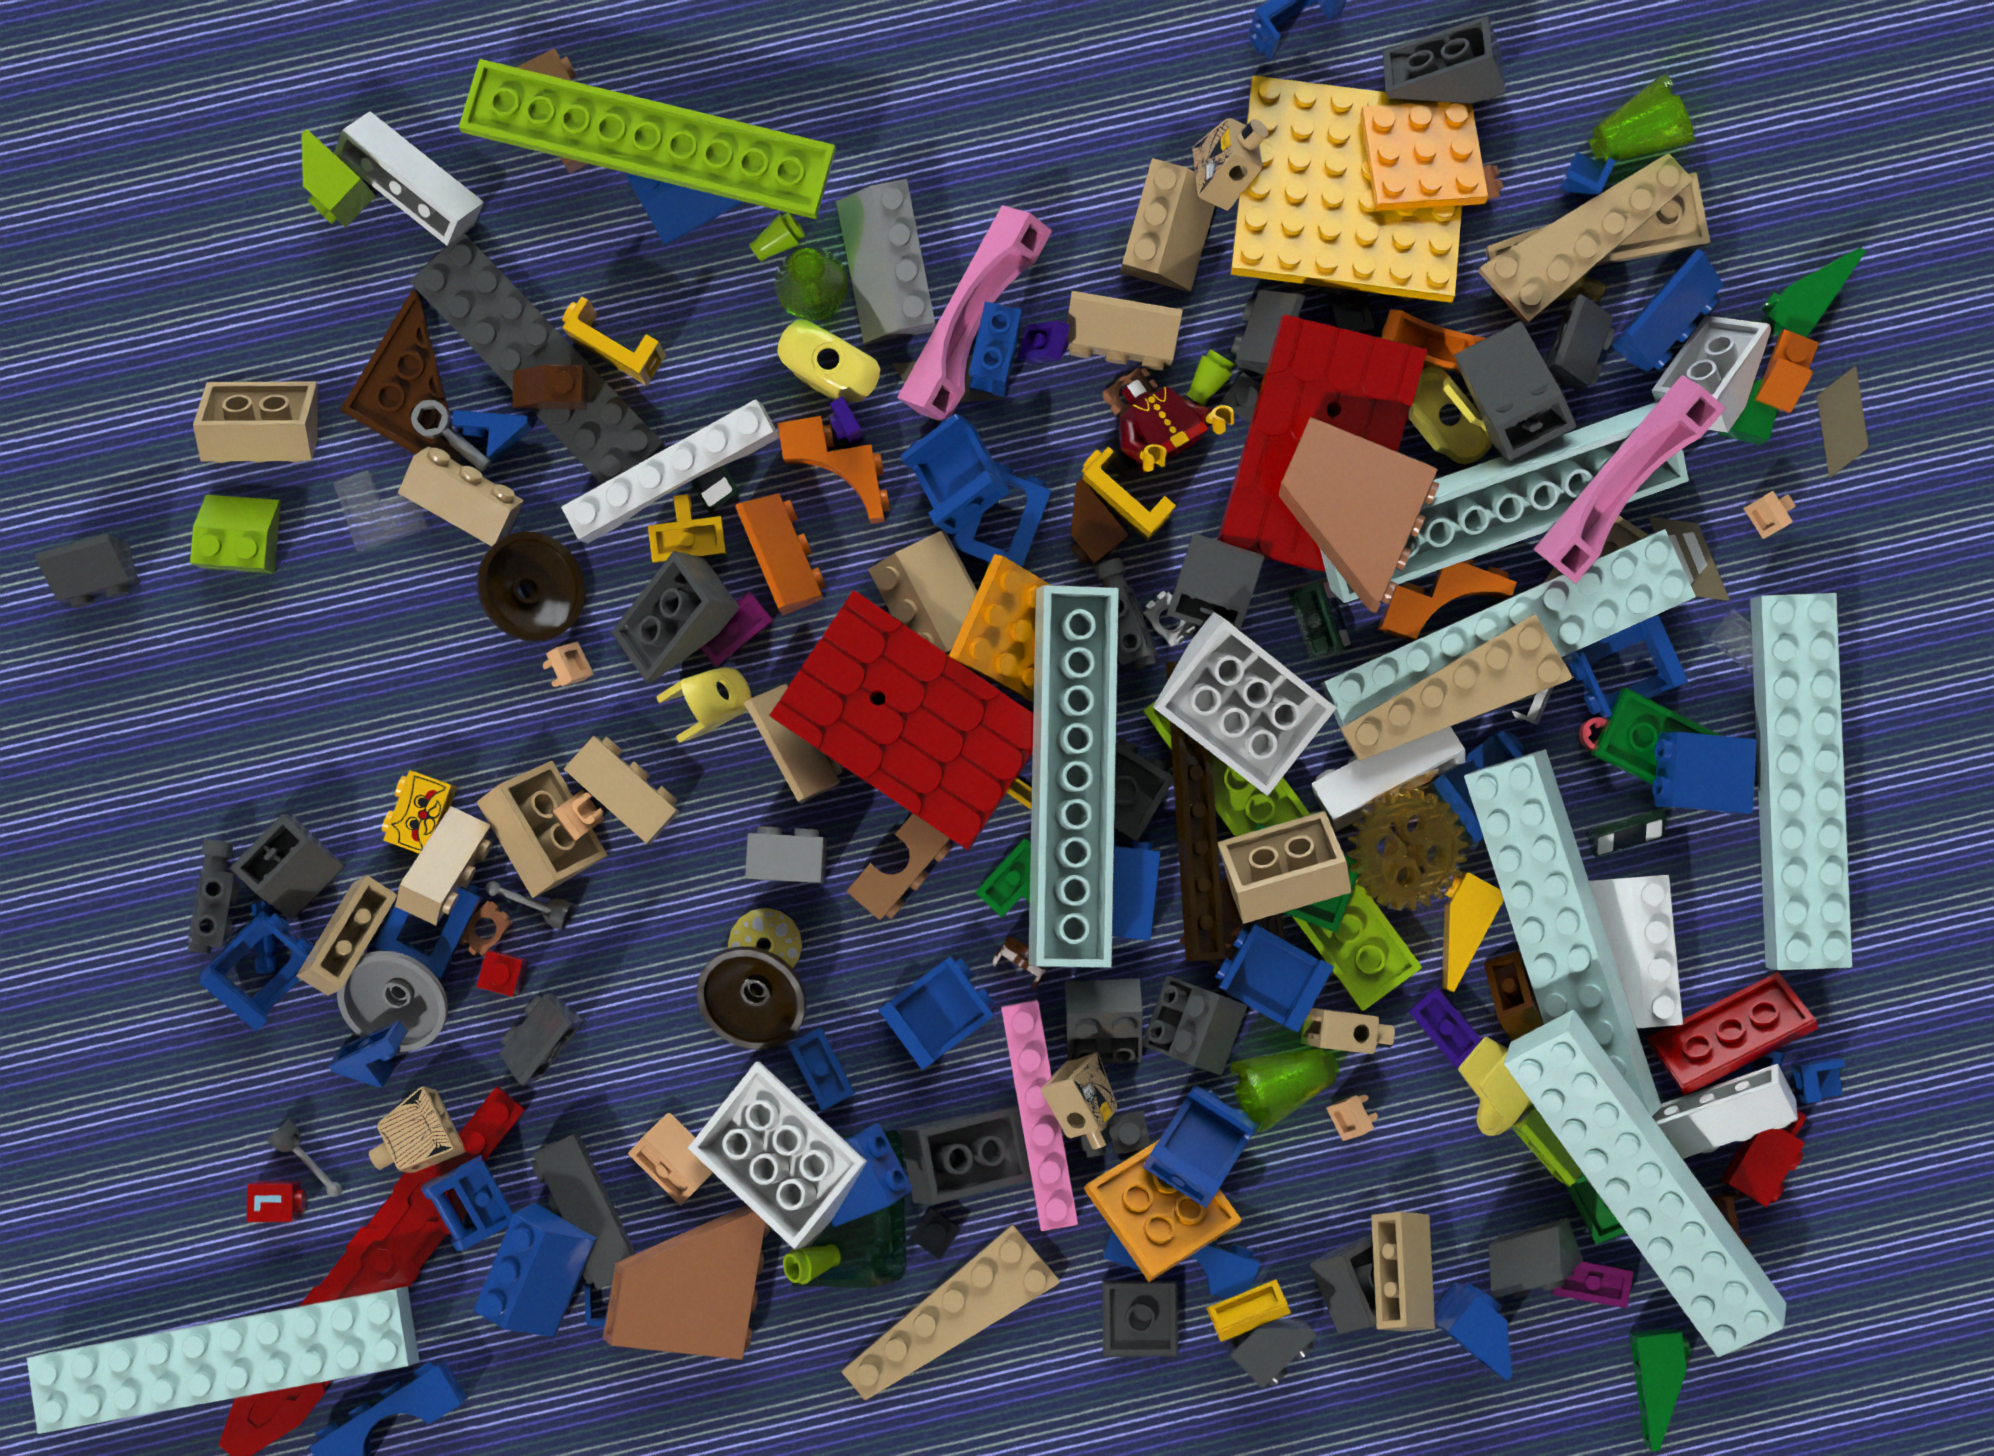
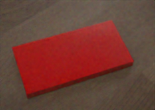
[1646,972,1818,1096]

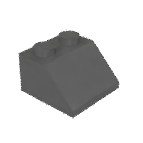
[1230,290,1305,376]
[1545,294,1615,392]
[35,533,140,608]
[1309,1234,1376,1334]

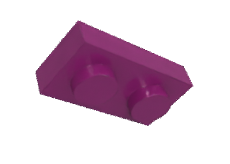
[700,591,773,668]
[1551,1261,1634,1308]

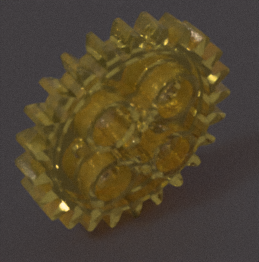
[1347,788,1468,910]

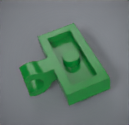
[975,838,1031,918]

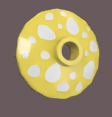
[728,908,802,968]

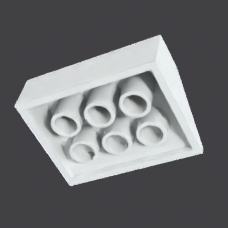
[1153,612,1337,796]
[1589,875,1683,1028]
[688,1061,867,1249]

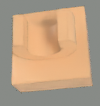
[1743,491,1796,539]
[543,642,594,687]
[552,789,605,841]
[1326,1095,1378,1141]

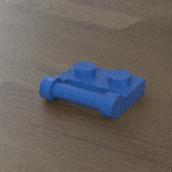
[420,1155,514,1251]

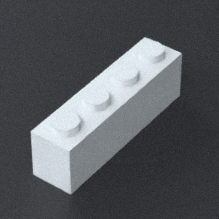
[334,112,484,246]
[1312,726,1465,832]
[1652,1064,1797,1159]

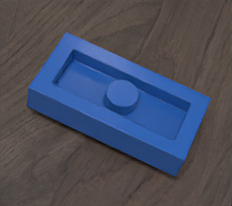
[788,1027,855,1111]

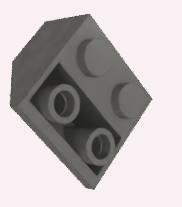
[1167,533,1264,631]
[230,814,346,920]
[1142,975,1248,1076]
[1065,979,1142,1064]
[1489,1217,1583,1300]
[1225,1319,1317,1389]

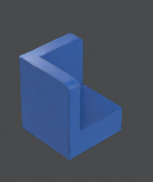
[1559,152,1616,201]
[1791,1058,1845,1104]

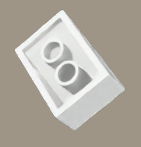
[1652,316,1771,433]

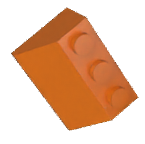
[735,493,827,616]

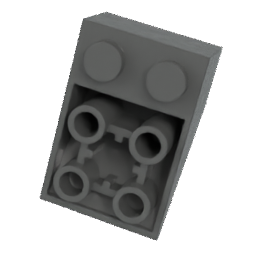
[1453,321,1577,461]

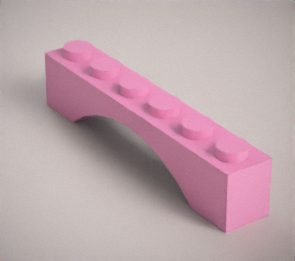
[897,205,1052,421]
[1533,375,1726,584]
[1001,1000,1078,1231]

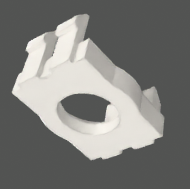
[1143,591,1197,647]
[1512,686,1554,725]

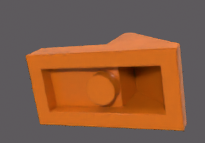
[1755,329,1819,413]

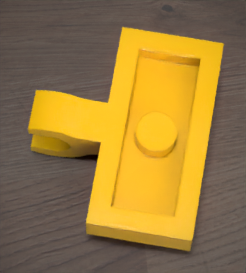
[647,494,727,563]

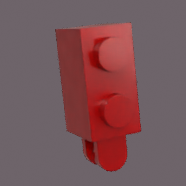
[1719,1109,1806,1207]

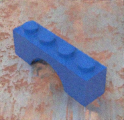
[1102,1227,1260,1299]
[309,1360,468,1456]

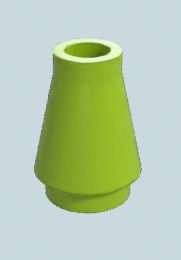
[749,212,806,262]
[1186,349,1235,406]
[783,1244,841,1284]

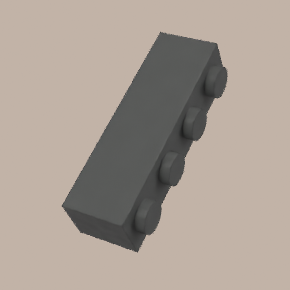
[531,1131,636,1290]

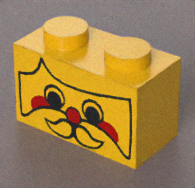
[382,770,457,854]

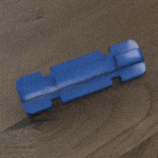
[252,901,277,974]

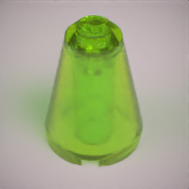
[1587,73,1696,162]
[775,247,848,321]
[1230,1048,1339,1133]

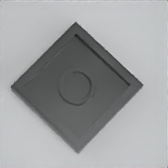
[1102,1279,1178,1357]

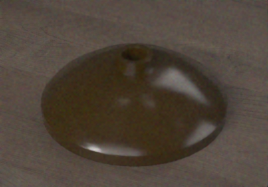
[477,532,585,642]
[697,946,807,1050]

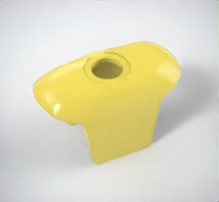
[777,320,881,403]
[1408,367,1493,464]
[656,667,751,743]
[1458,1037,1533,1136]

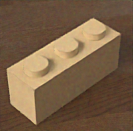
[398,446,524,546]
[564,736,680,845]
[395,806,492,925]
[296,875,397,996]
[1371,1212,1435,1331]

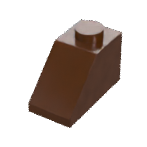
[512,365,588,410]
[1069,478,1129,567]
[1484,950,1544,1041]

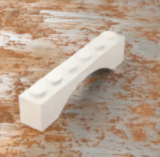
[561,399,780,544]

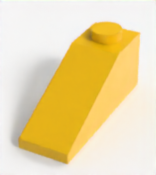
[1442,872,1504,992]

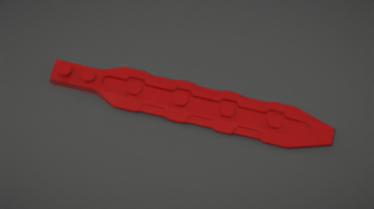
[218,1086,527,1456]

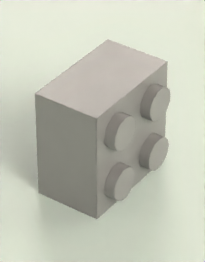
[745,826,827,883]

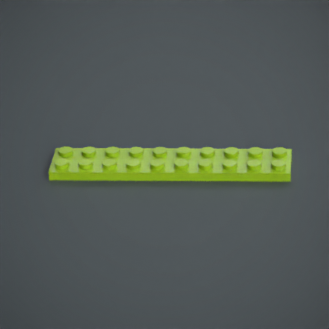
[458,59,836,219]
[1142,700,1423,1012]

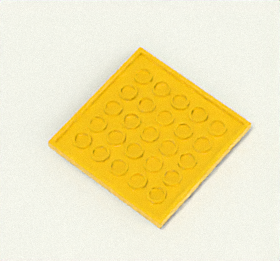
[1230,75,1462,303]

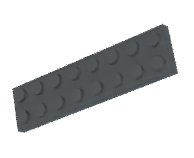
[409,233,665,485]

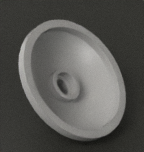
[337,951,448,1052]

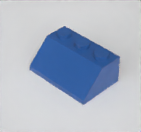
[625,173,744,246]
[1611,248,1724,374]
[473,1202,597,1337]
[1434,1282,1512,1381]

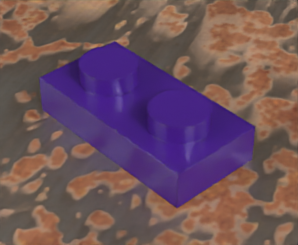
[1017,320,1070,364]
[828,396,864,447]
[1407,987,1481,1068]

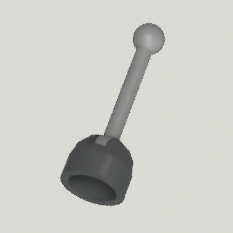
[485,881,574,931]
[267,1119,342,1197]

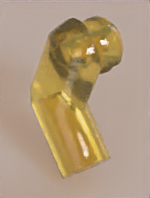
[1556,275,1607,302]

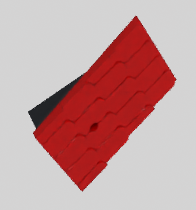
[1217,314,1428,573]
[769,590,1033,851]

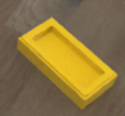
[1207,1279,1291,1342]

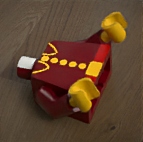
[1118,379,1234,474]

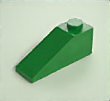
[1759,247,1866,338]
[1629,1327,1691,1452]

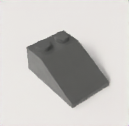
[1383,16,1506,104]
[612,551,740,683]
[499,993,586,1085]
[900,1106,1031,1205]

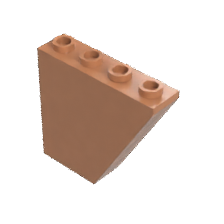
[1278,417,1440,613]
[603,1205,770,1360]

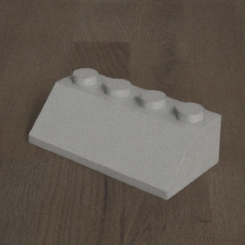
[836,179,935,345]

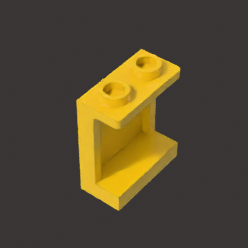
[562,296,666,386]
[1081,446,1176,542]

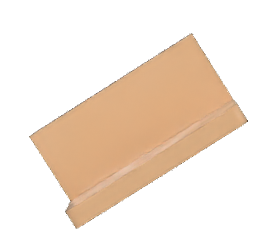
[628,1113,713,1206]

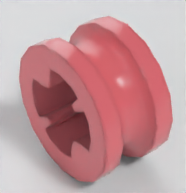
[1578,717,1607,751]

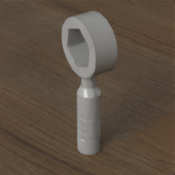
[411,400,491,472]

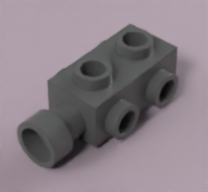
[1094,558,1158,671]
[187,839,239,954]

